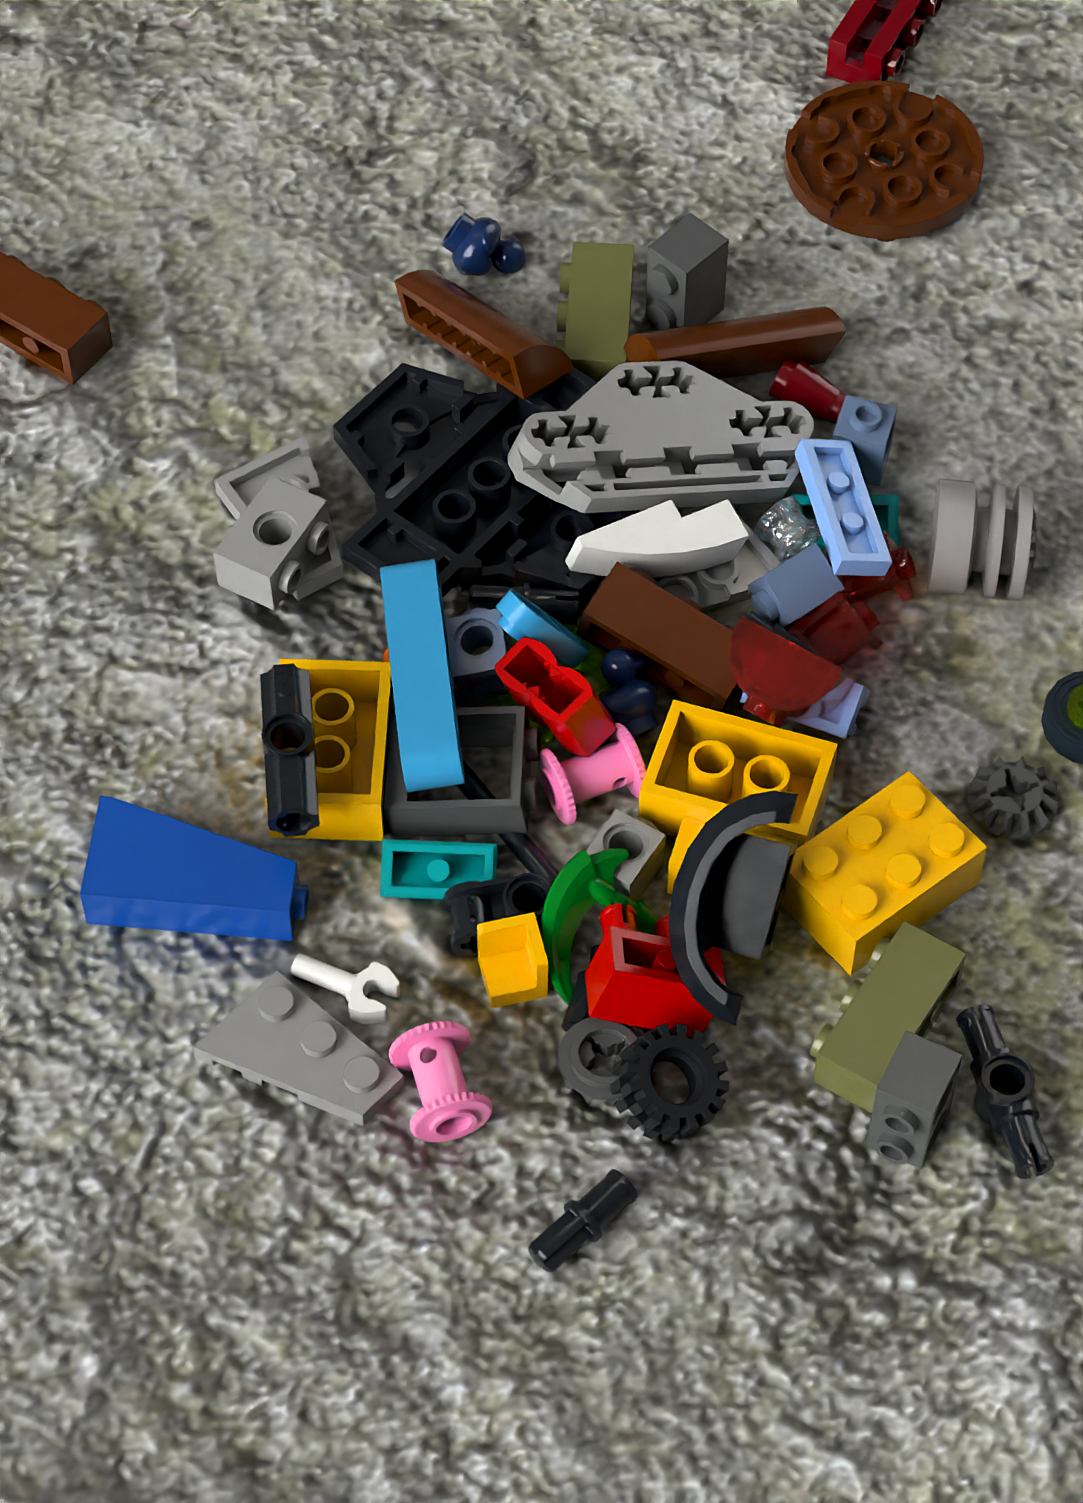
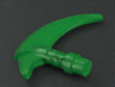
[540,848,660,1005]

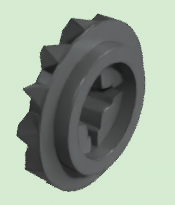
[967,756,1059,839]
[558,1017,645,1105]

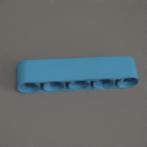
[380,558,465,793]

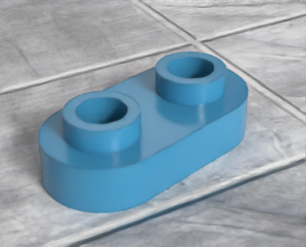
[496,589,590,668]

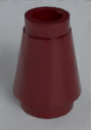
[769,358,846,424]

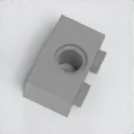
[213,476,332,610]

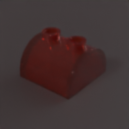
[729,616,856,728]

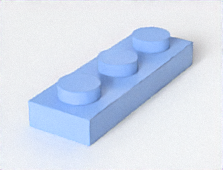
[794,439,892,576]

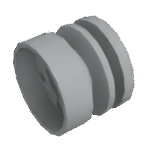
[927,478,1038,601]

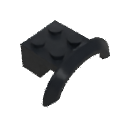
[668,790,798,1026]

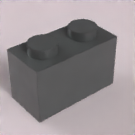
[645,213,729,330]

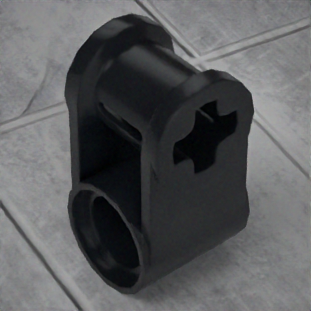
[443,873,552,958]

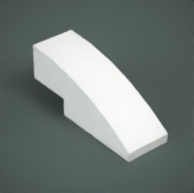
[565,499,749,577]

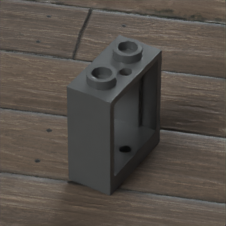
[383,706,541,836]

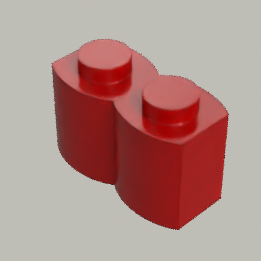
[495,637,617,757]

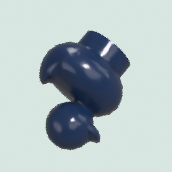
[441,212,526,276]
[599,648,660,740]

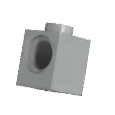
[586,809,666,901]

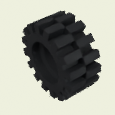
[611,1024,729,1141]

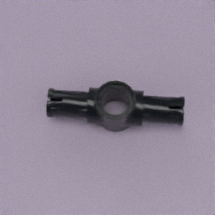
[956,1004,1054,1179]

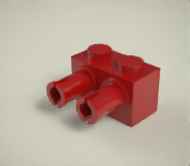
[585,903,726,1036]

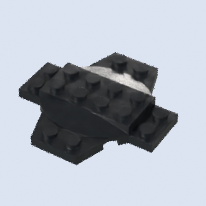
[333,363,640,602]

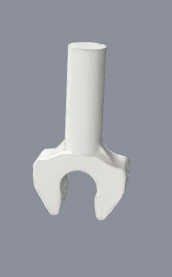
[291,953,400,1024]

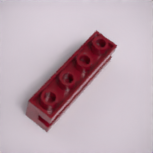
[826,0,943,84]

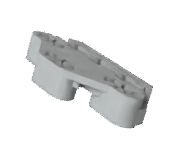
[508,361,814,513]

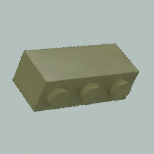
[555,242,634,382]
[810,921,967,1113]

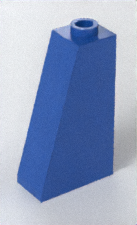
[80,796,309,941]

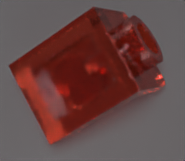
[826,530,917,607]
[788,591,883,673]

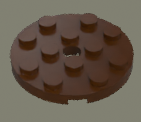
[784,81,984,242]

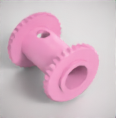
[538,723,646,825]
[389,1021,493,1142]

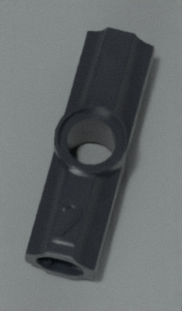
[260,663,320,837]

